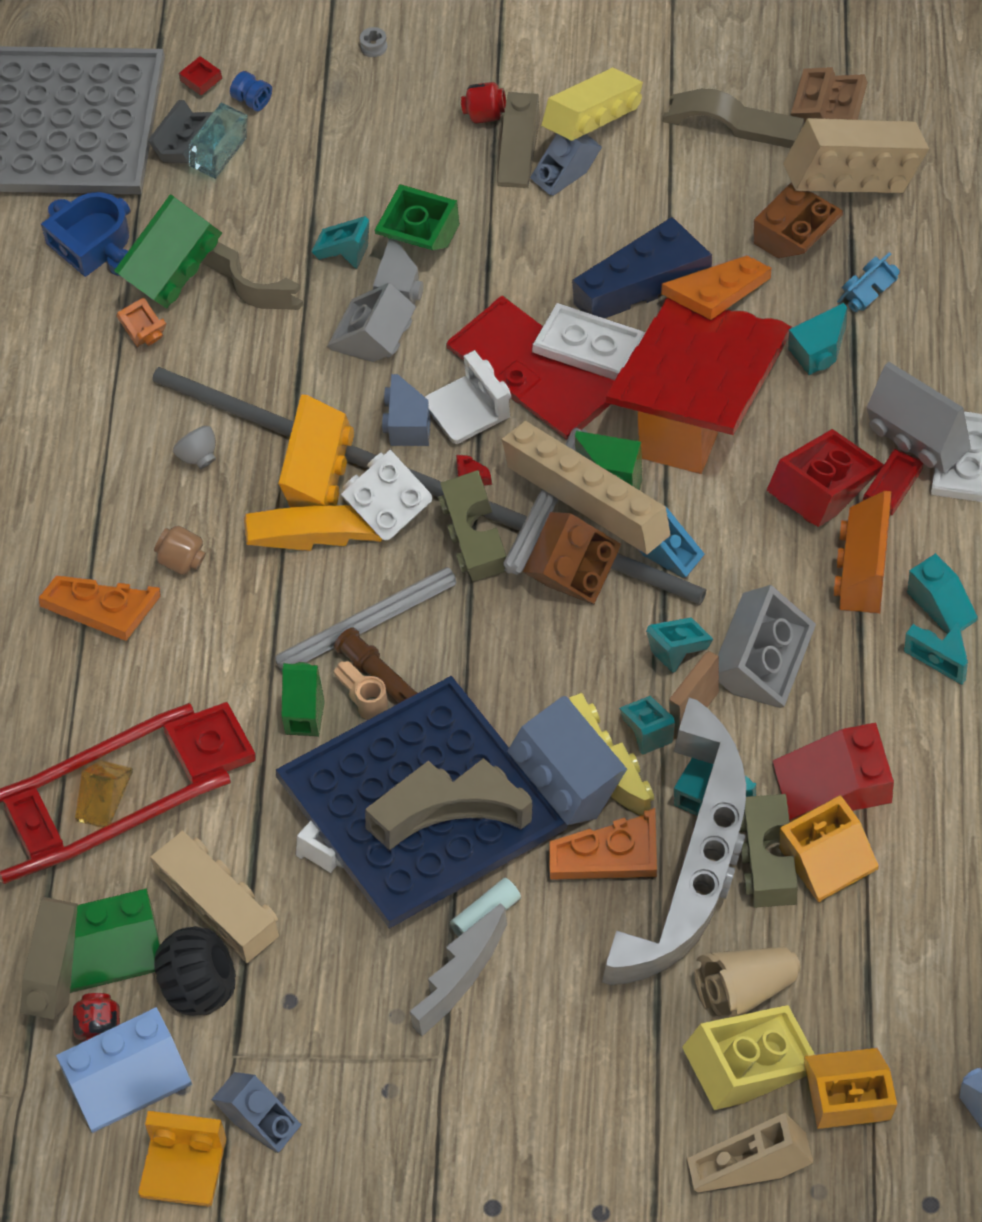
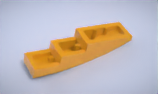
[244,505,383,551]

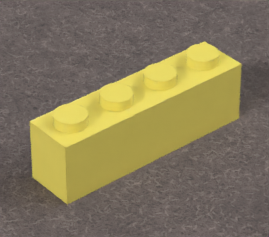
[541,67,643,141]

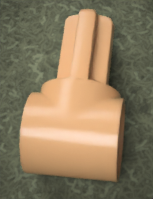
[334,661,388,720]

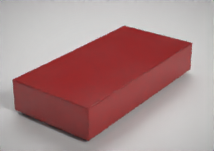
[863,449,924,516]

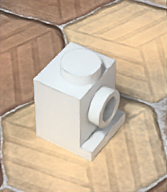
[296,821,343,873]

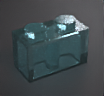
[189,102,248,179]

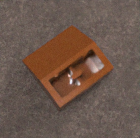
[754,182,843,259]
[523,512,622,604]

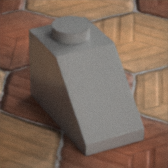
[373,238,423,304]

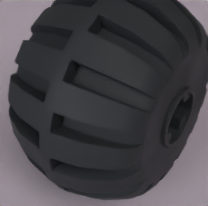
[154,926,236,1016]

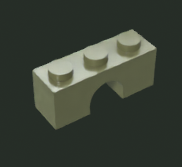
[438,470,507,582]
[739,794,798,908]

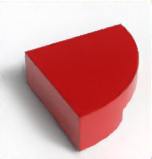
[456,455,492,486]

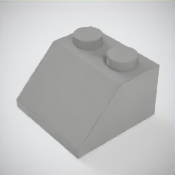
[327,283,416,362]

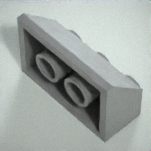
[867,362,971,474]
[718,585,816,708]

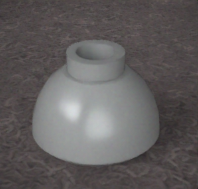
[173,426,216,469]

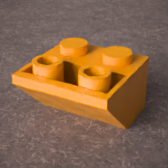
[779,795,879,902]
[804,1048,897,1129]

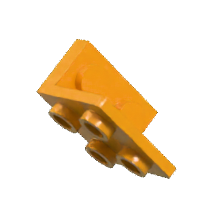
[138,1111,227,1207]

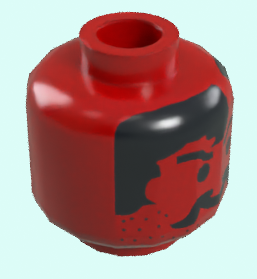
[461,82,507,124]
[73,993,120,1042]

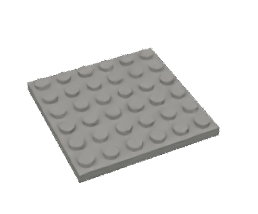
[0,46,165,194]

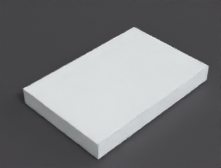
[532,303,645,380]
[931,412,982,502]

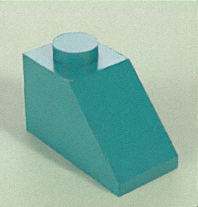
[788,303,847,375]
[907,553,978,634]

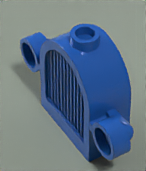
[41,192,131,277]

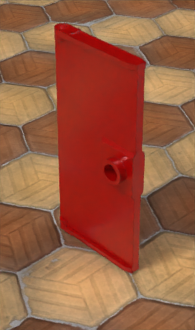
[446,296,615,440]

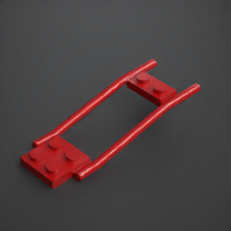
[0,702,256,885]

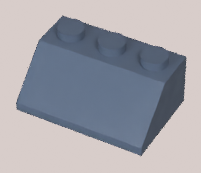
[507,696,627,825]

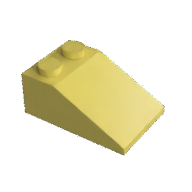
[682,1005,815,1110]

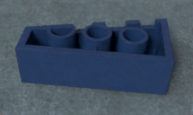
[572,217,712,319]

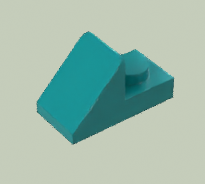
[311,216,369,269]
[646,617,713,673]
[904,623,968,685]
[619,695,675,755]

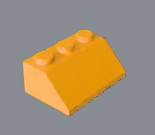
[278,394,354,508]

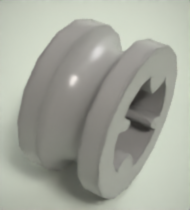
[359,27,387,57]

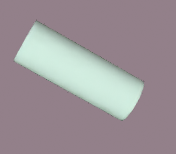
[450,878,521,937]

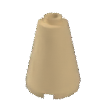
[695,947,801,1021]

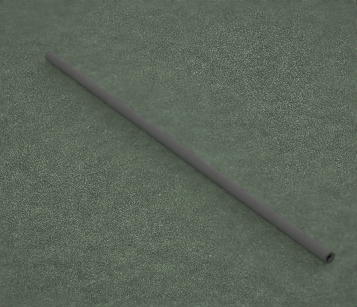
[153,367,707,605]

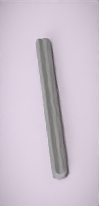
[503,428,588,575]
[275,567,456,672]

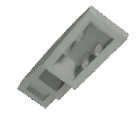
[410,903,507,1036]

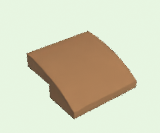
[791,67,868,122]

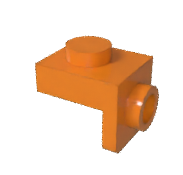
[116,297,167,347]

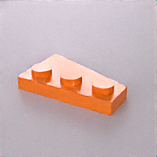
[661,255,772,320]
[39,575,161,641]
[550,808,657,879]

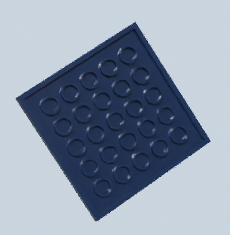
[276,675,568,929]

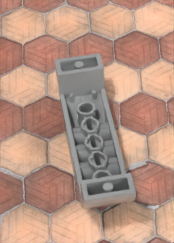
[602,698,746,985]

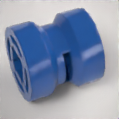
[230,71,272,111]

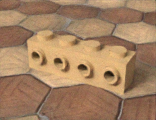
[150,830,279,963]

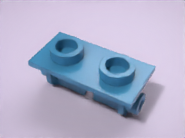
[837,252,900,312]

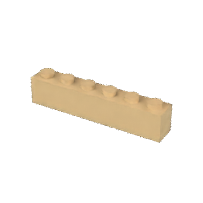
[502,421,671,554]

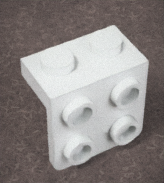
[425,350,511,444]
[341,450,432,541]

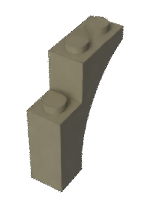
[365,758,532,850]

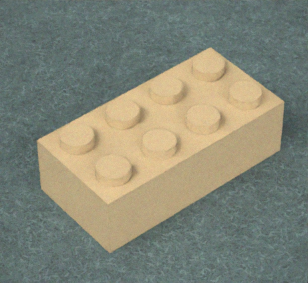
[783,118,929,193]

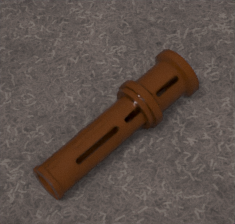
[334,627,418,703]

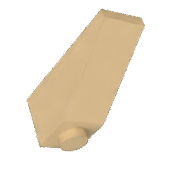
[687,1113,813,1192]

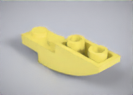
[569,693,654,816]

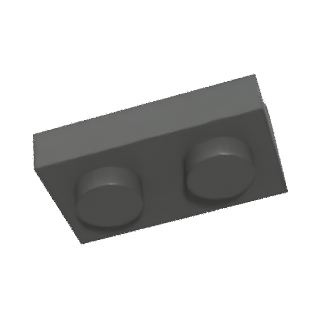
[149,100,220,163]

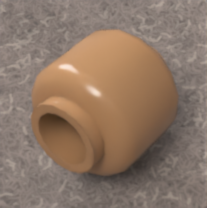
[154,526,206,575]

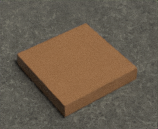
[669,650,719,739]

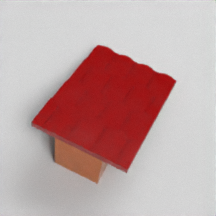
[606,298,792,474]

